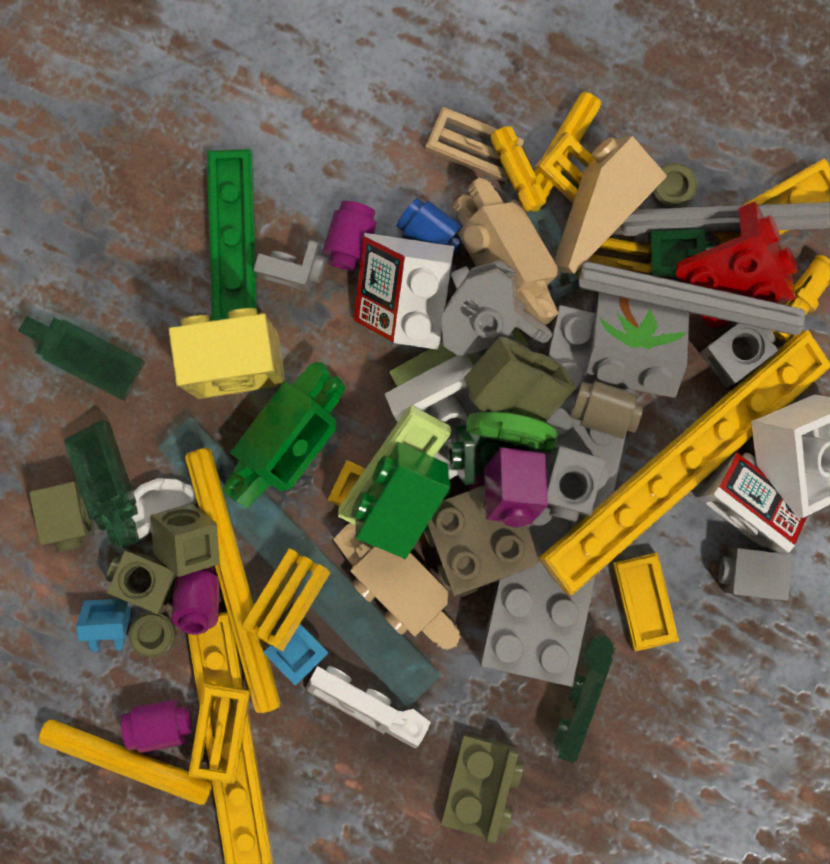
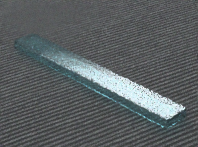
[158,417,441,708]

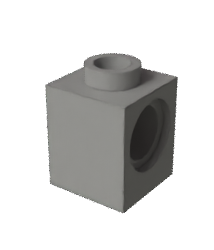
[699,323,779,388]
[547,447,606,522]
[719,548,793,601]

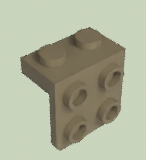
[424,485,539,597]

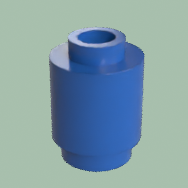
[396,198,463,256]

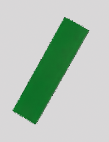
[207,149,258,321]

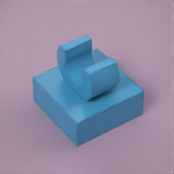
[76,599,131,652]
[263,623,329,686]

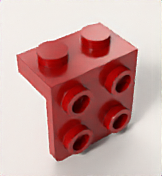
[676,201,798,329]

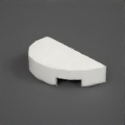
[120,478,198,547]

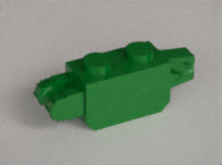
[222,362,346,509]

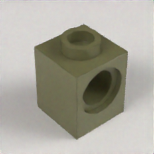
[29,482,95,552]
[150,503,220,577]
[106,550,176,614]

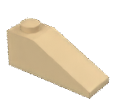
[554,136,667,273]

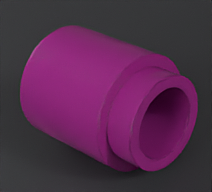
[322,201,377,271]
[171,567,220,635]
[121,699,192,753]

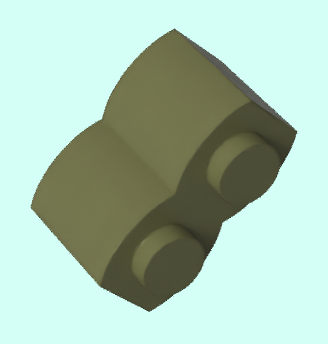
[464,337,577,423]

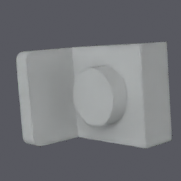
[253,241,326,293]

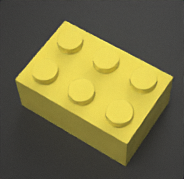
[169,308,286,399]

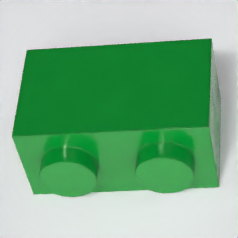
[351,442,450,559]

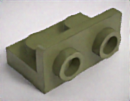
[441,733,524,844]

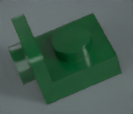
[648,229,713,279]
[448,425,514,485]

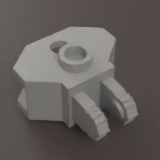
[441,260,553,356]

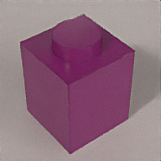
[484,448,548,527]

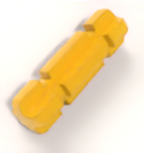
[491,126,546,212]

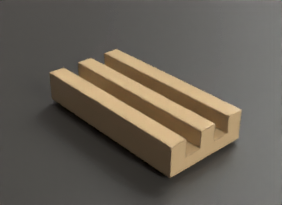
[425,107,524,184]

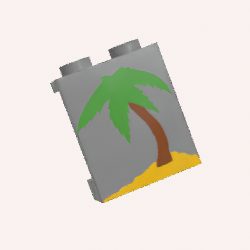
[584,292,689,398]

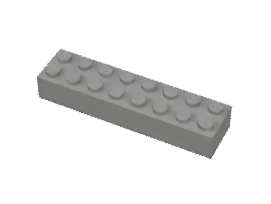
[479,305,635,687]

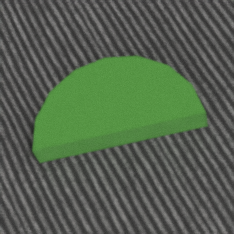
[466,412,559,454]

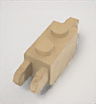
[453,177,559,325]
[333,523,461,651]

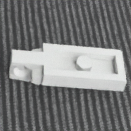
[306,666,431,749]

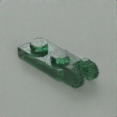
[553,635,616,763]

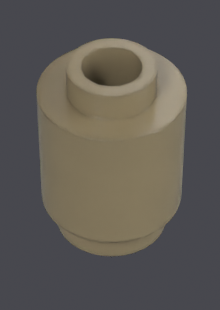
[570,381,643,439]

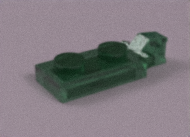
[18,315,145,401]
[64,420,140,548]

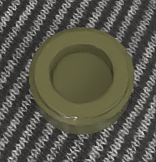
[651,163,697,208]
[129,612,176,658]

